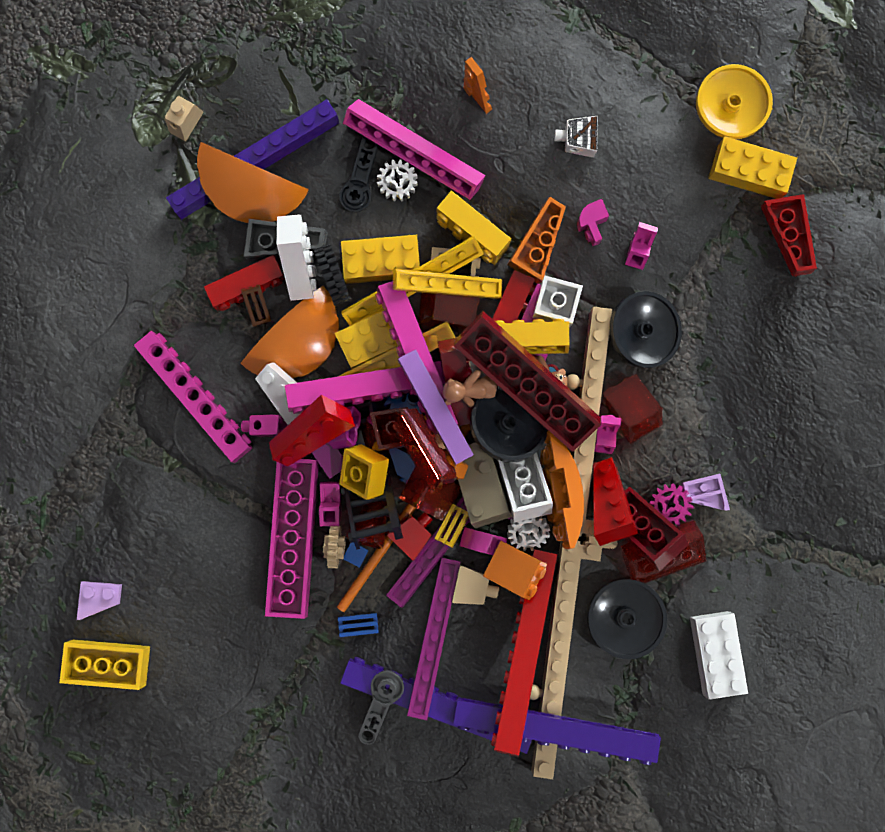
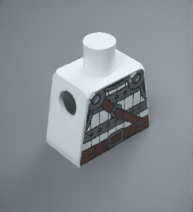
[554,116,598,157]

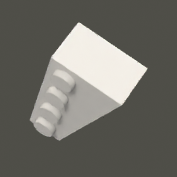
[255,362,301,425]

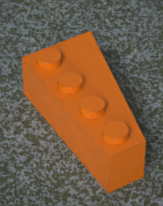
[507,197,566,284]

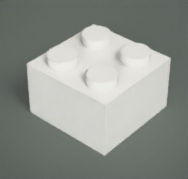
[532,276,583,328]

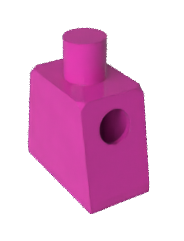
[241,415,288,437]

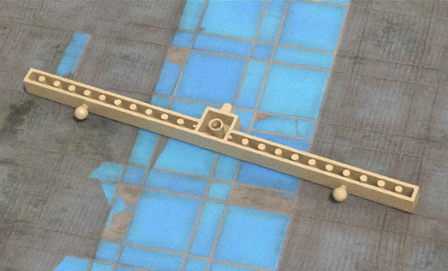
[530,307,618,779]

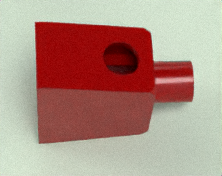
[384,512,432,561]

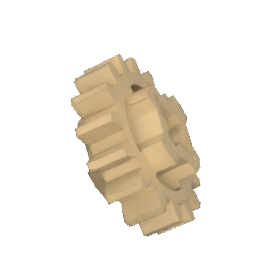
[323,526,345,569]

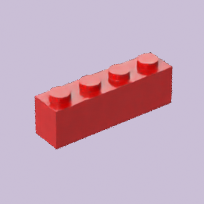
[204,255,285,311]
[492,270,536,323]

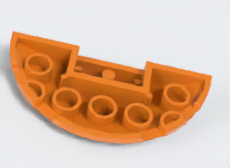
[197,142,309,223]
[241,286,339,378]
[540,431,584,549]

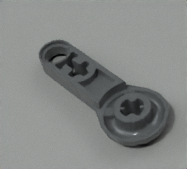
[358,670,404,745]

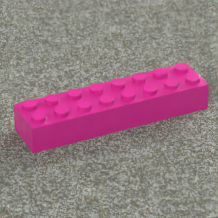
[265,459,319,619]

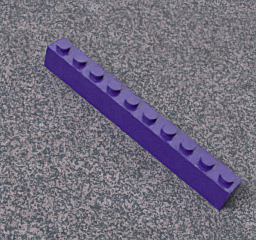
[166,99,339,220]
[341,657,532,754]
[453,697,661,765]

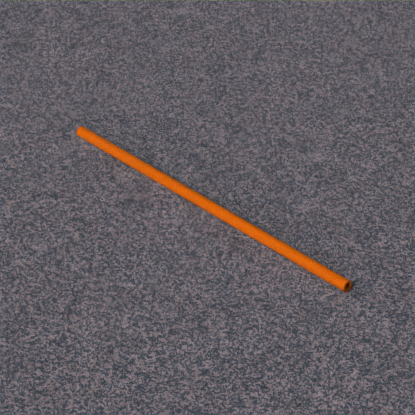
[337,424,471,612]

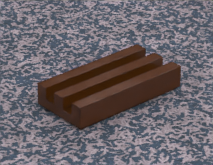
[241,284,271,326]

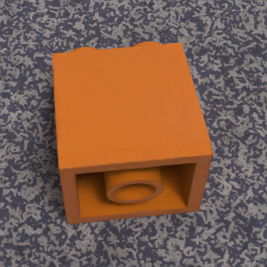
[483,541,547,600]

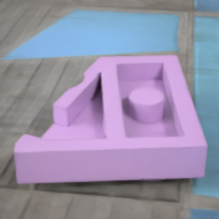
[681,474,730,511]
[77,581,122,620]

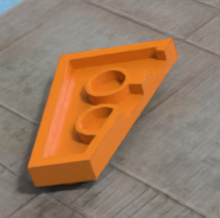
[463,57,492,114]

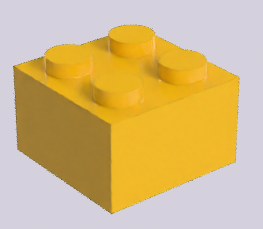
[339,444,389,500]

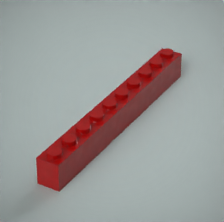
[491,549,557,757]

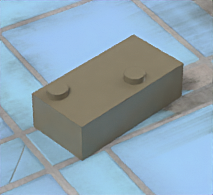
[458,442,512,529]

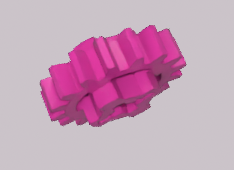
[650,484,694,526]

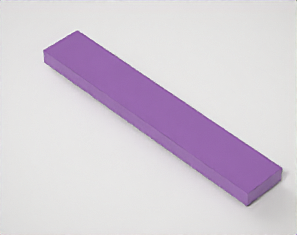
[398,350,474,465]

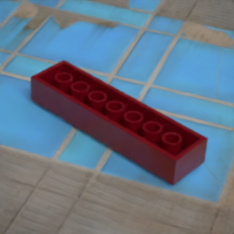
[454,311,601,452]

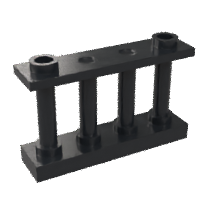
[340,469,403,550]

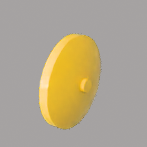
[696,64,773,139]

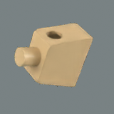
[165,96,203,142]
[452,565,499,605]

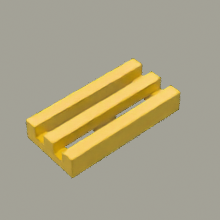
[434,504,469,548]

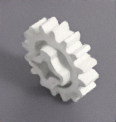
[377,160,418,201]
[507,516,550,551]

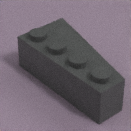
[244,219,328,261]

